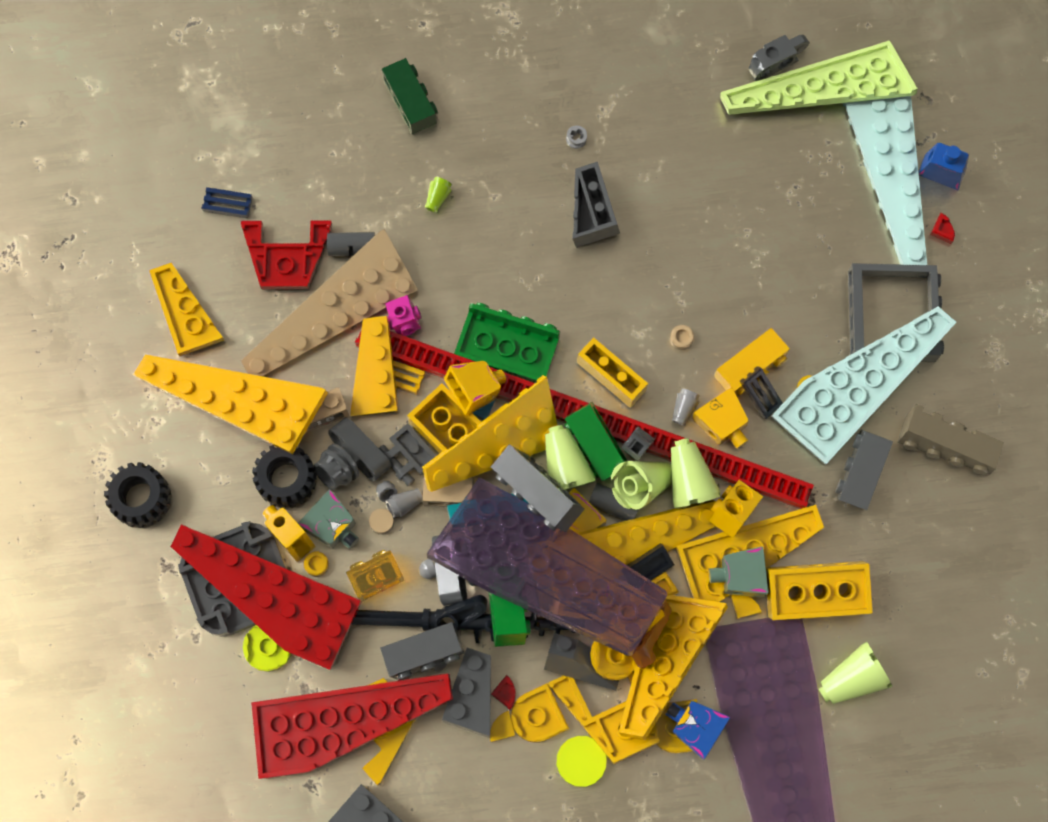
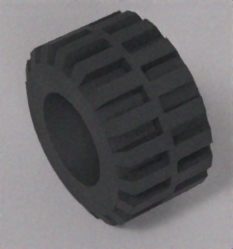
[252,445,317,509]
[104,462,171,528]

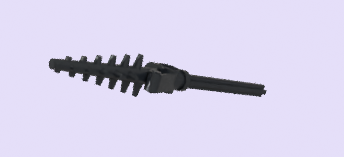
[352,595,585,643]

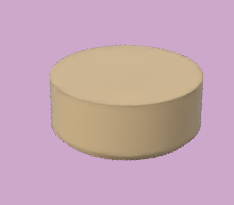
[670,325,694,350]
[369,509,394,534]

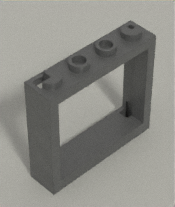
[848,263,944,362]

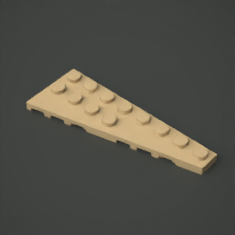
[240,229,418,376]

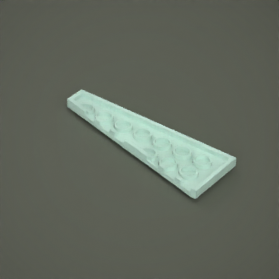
[843,96,927,265]

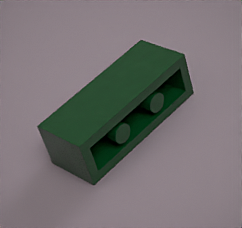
[381,58,438,134]

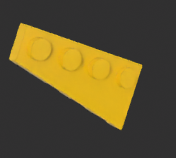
[149,263,225,356]
[350,316,398,417]

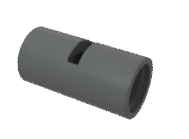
[327,232,375,256]
[589,483,639,521]

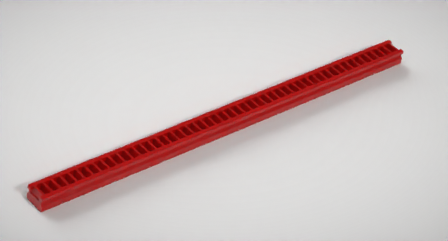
[355,329,814,509]

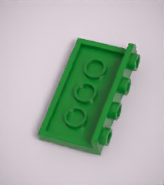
[454,303,560,383]

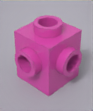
[385,295,422,336]

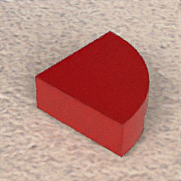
[930,213,955,244]
[491,675,516,710]

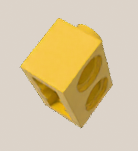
[709,480,763,538]

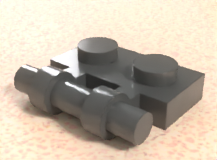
[379,423,436,486]

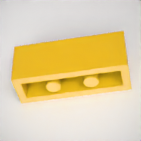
[714,328,790,396]
[577,337,648,408]

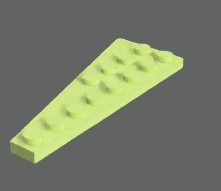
[720,41,918,115]

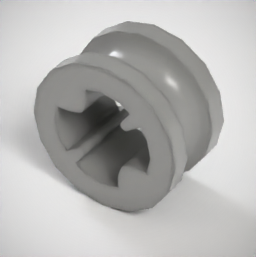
[566,125,587,149]

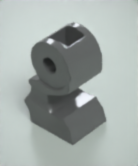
[621,426,655,461]

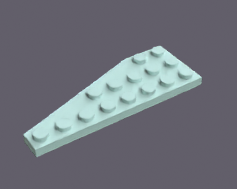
[771,307,956,465]

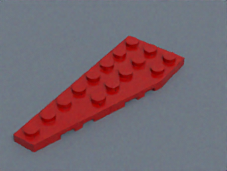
[170,524,362,671]
[251,674,453,779]

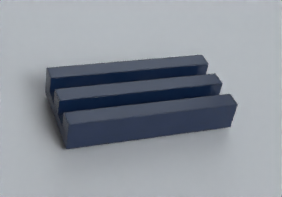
[201,187,253,218]

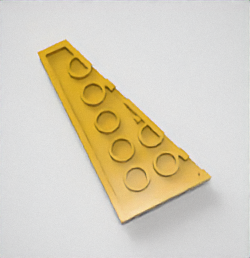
[676,505,824,602]

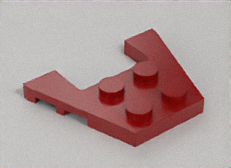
[241,220,332,290]

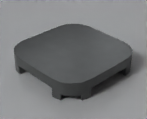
[178,521,286,637]

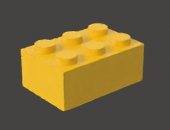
[407,383,481,454]

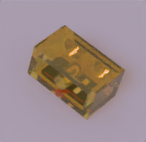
[346,550,405,601]

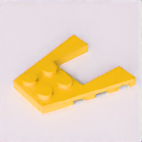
[548,671,660,765]

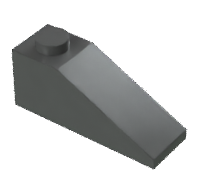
[544,633,619,691]

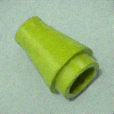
[425,177,452,213]

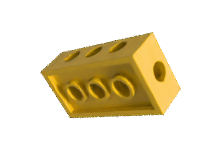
[766,561,873,620]

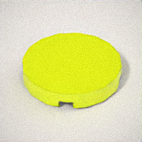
[242,625,292,672]
[556,736,607,787]

